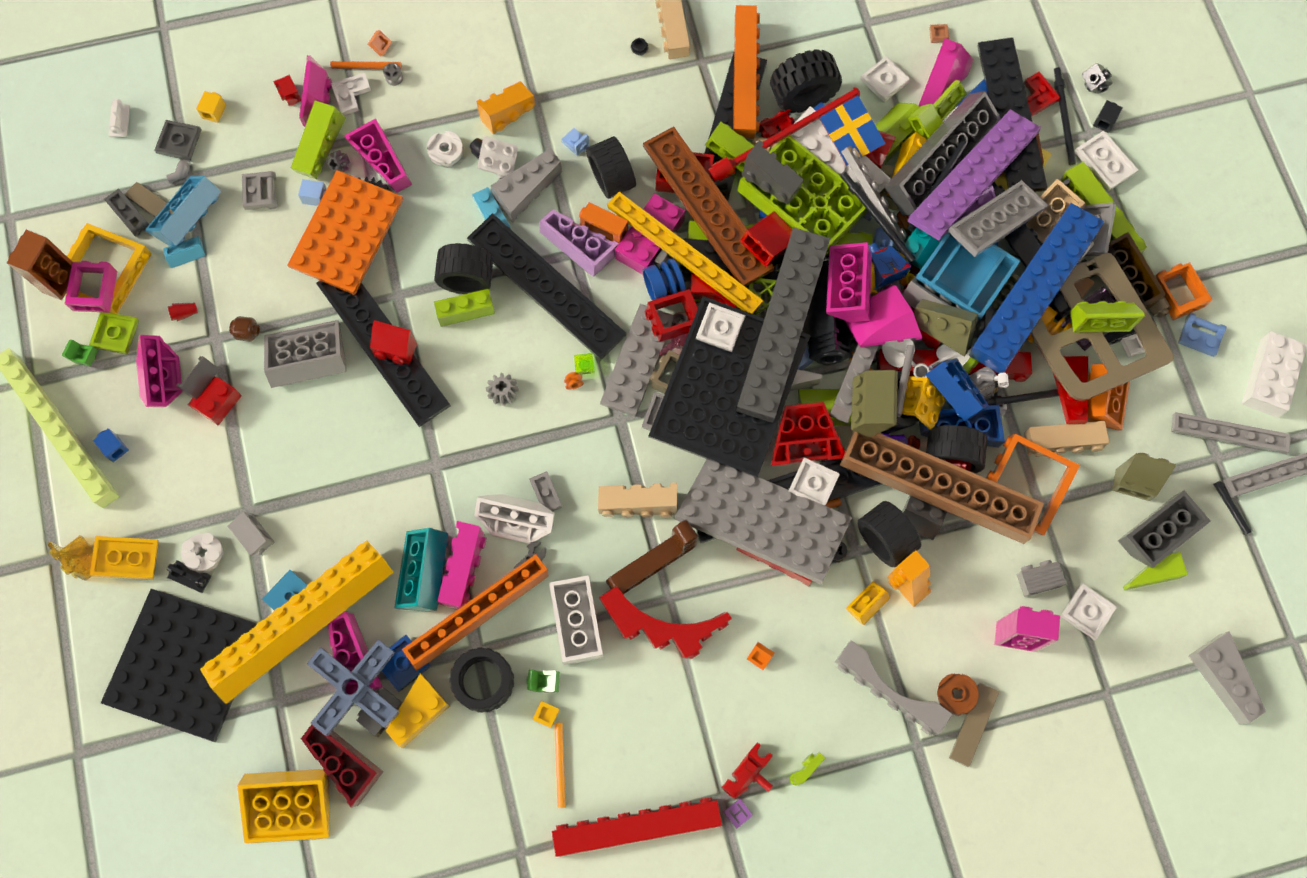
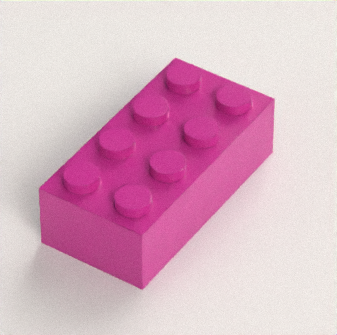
[615,193,685,275]
[994,606,1060,652]

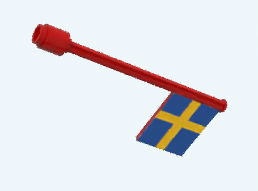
[708,87,885,182]

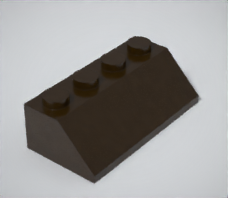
[1095,232,1166,310]

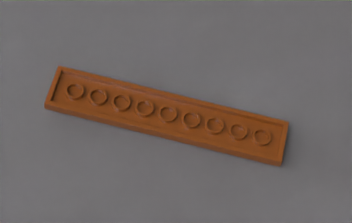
[643,126,774,287]

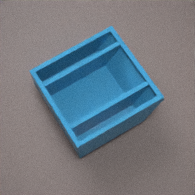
[916,221,1020,320]

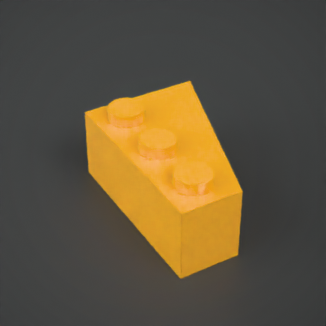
[476,81,535,135]

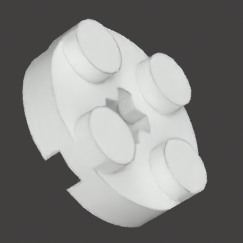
[427,131,464,168]
[181,533,224,573]

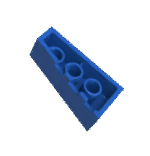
[919,405,1005,448]

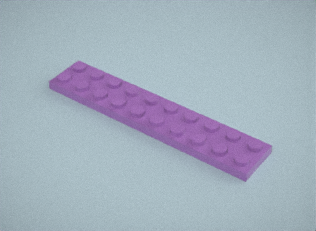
[908,110,1041,241]

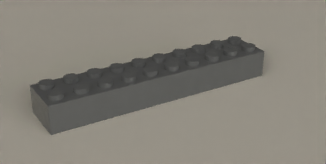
[736,227,830,423]

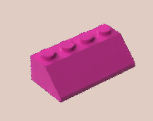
[826,242,872,322]

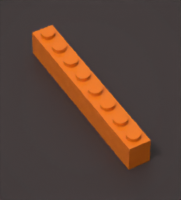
[733,5,760,139]
[402,554,549,671]

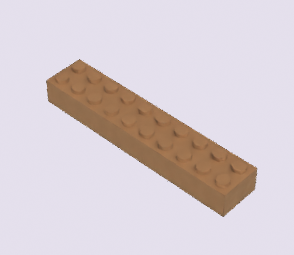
[840,431,1044,544]

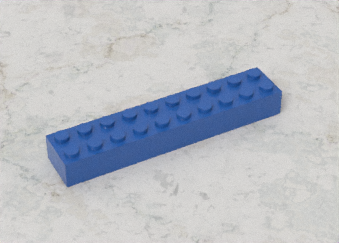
[969,203,1105,374]

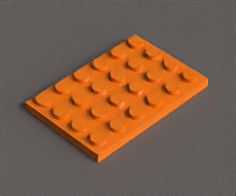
[287,170,403,295]

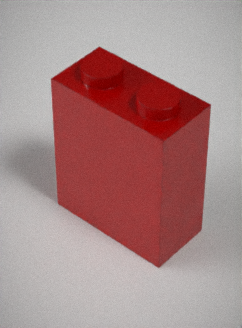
[740,212,792,267]

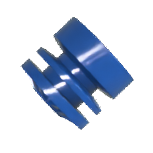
[642,258,686,300]

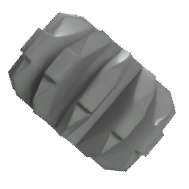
[486,372,519,406]

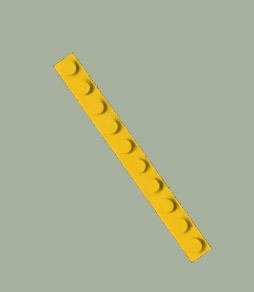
[607,192,763,314]

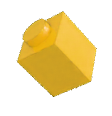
[196,91,226,123]

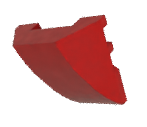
[771,402,845,466]

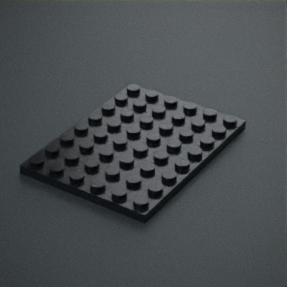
[648,296,810,478]

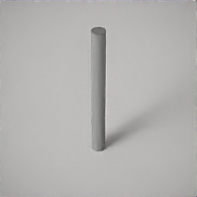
[897,345,915,417]

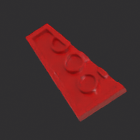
[1053,356,1088,424]

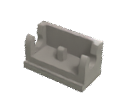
[228,512,275,556]

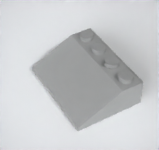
[264,320,346,388]

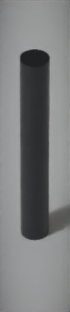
[1213,481,1252,535]

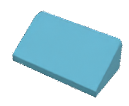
[164,236,205,268]

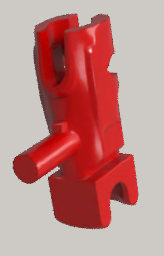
[721,742,773,799]

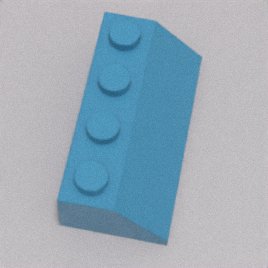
[145,176,221,246]

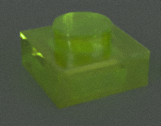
[574,353,595,375]

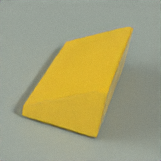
[846,581,890,625]

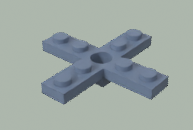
[307,640,400,736]

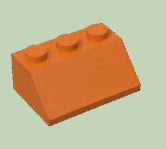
[1088,364,1130,430]

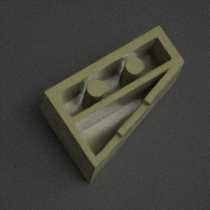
[914,299,978,357]

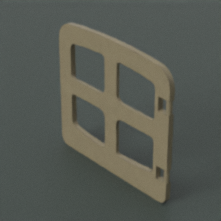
[1031,253,1174,401]

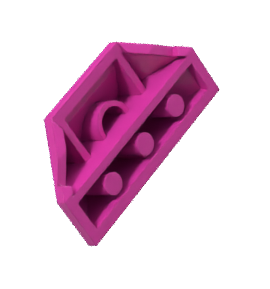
[299,55,332,127]
[136,335,183,407]

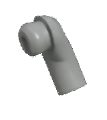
[166,160,189,184]

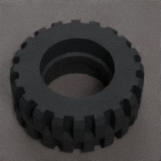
[770,49,842,113]

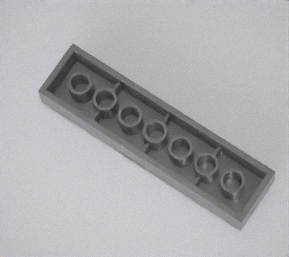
[884,91,1001,215]

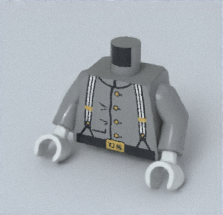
[969,366,1009,415]

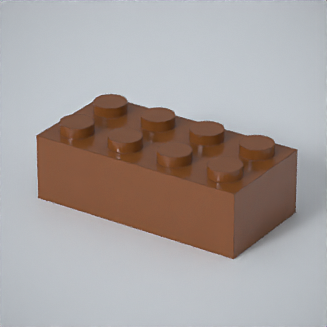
[7,229,73,301]

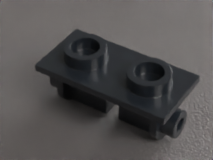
[167,560,212,593]

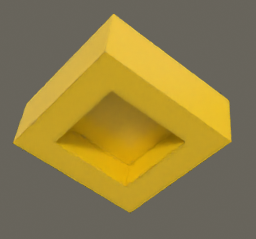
[532,701,560,728]

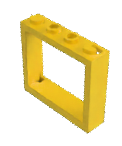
[65,223,152,314]

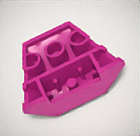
[845,285,922,348]

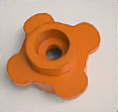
[564,372,584,390]

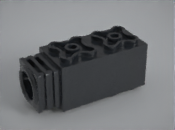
[802,260,856,365]

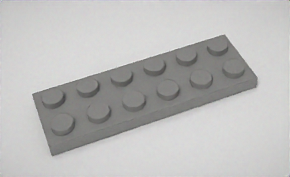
[948,180,1048,257]
[600,304,674,417]

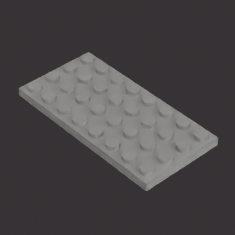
[675,459,852,585]

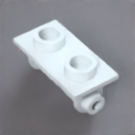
[109,99,130,137]

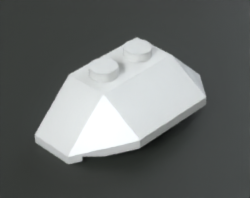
[474,494,555,544]

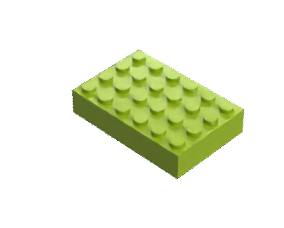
[737,135,871,255]

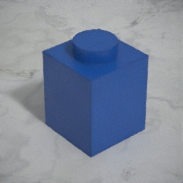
[93,428,129,462]

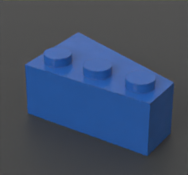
[925,358,989,421]

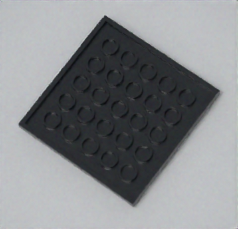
[100,588,257,742]

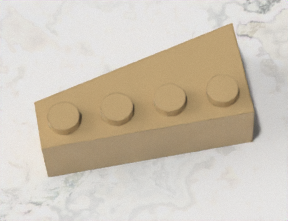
[598,483,677,518]

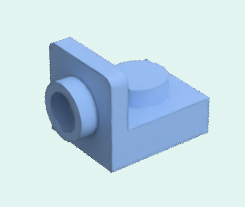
[562,128,589,155]

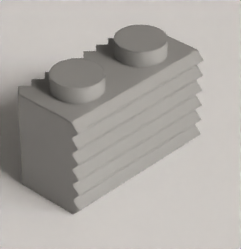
[1016,560,1066,597]

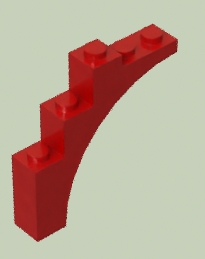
[599,586,732,659]

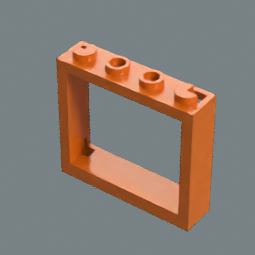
[986,434,1080,535]

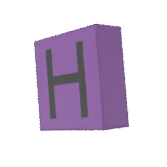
[724,799,753,829]

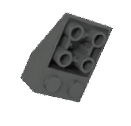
[902,495,947,540]

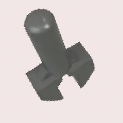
[514,541,546,569]

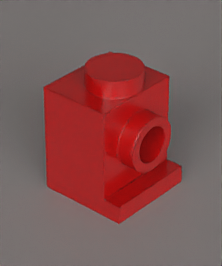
[273,75,301,106]

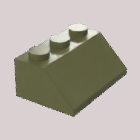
[851,370,898,437]

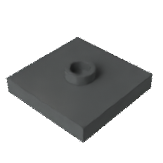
[154,120,202,161]

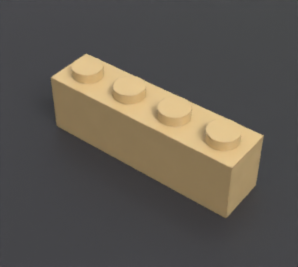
[655,0,690,59]
[1024,421,1109,457]

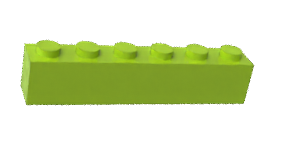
[1061,162,1147,254]

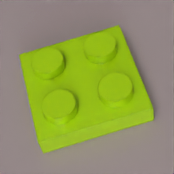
[89,312,139,354]

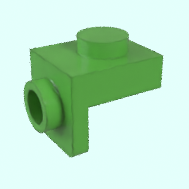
[62,339,98,366]
[526,670,560,692]

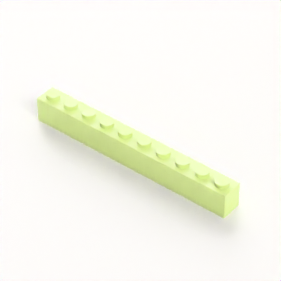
[0,348,120,508]

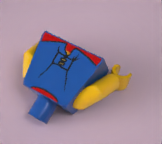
[869,243,915,298]

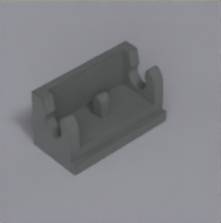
[177,356,220,399]

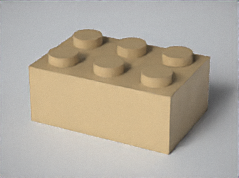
[1026,178,1087,243]

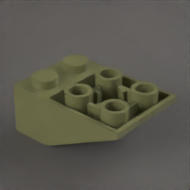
[1112,453,1176,501]

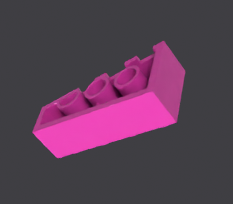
[344,118,412,193]

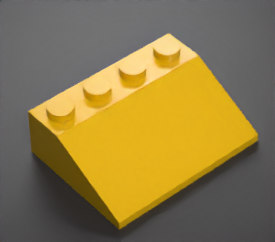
[237,769,330,843]

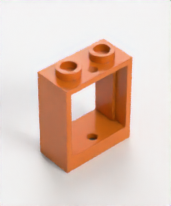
[579,202,628,243]
[1155,262,1213,321]

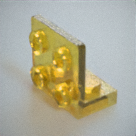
[47,535,93,581]

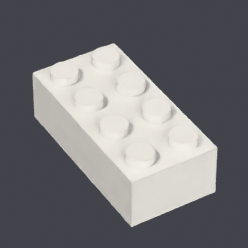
[1242,331,1307,418]
[549,575,604,665]

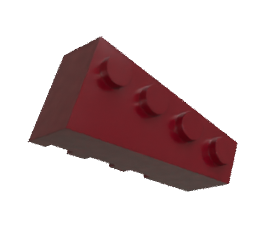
[300,724,384,808]

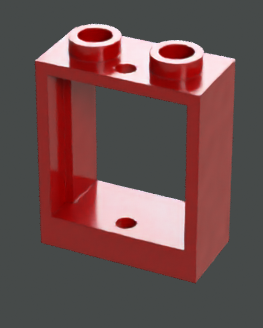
[645,289,698,342]

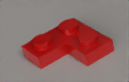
[1024,71,1060,117]

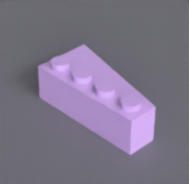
[540,210,619,277]

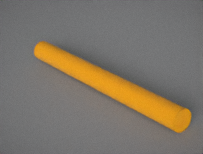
[554,723,566,808]

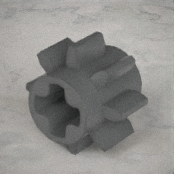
[327,150,350,172]

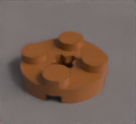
[937,673,979,716]

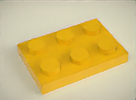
[90,536,159,580]

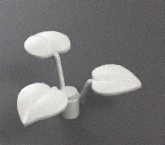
[882,339,971,378]

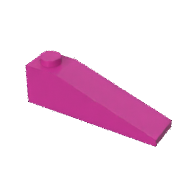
[918,38,974,107]

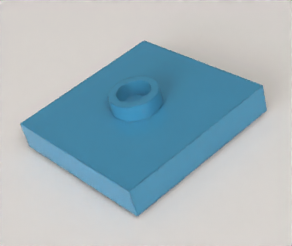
[262,570,307,610]

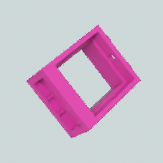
[64,261,118,313]

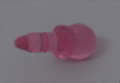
[659,333,688,356]

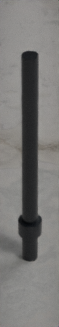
[1054,67,1076,165]
[908,141,967,232]
[840,172,916,263]
[986,389,1059,407]

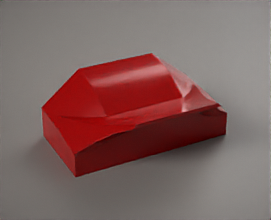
[865,131,896,169]

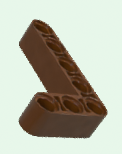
[606,520,698,595]

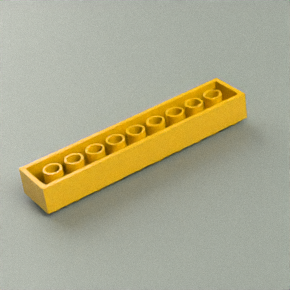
[200,541,394,704]

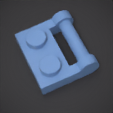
[1178,312,1227,357]

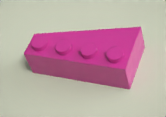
[438,521,487,609]
[328,612,383,695]

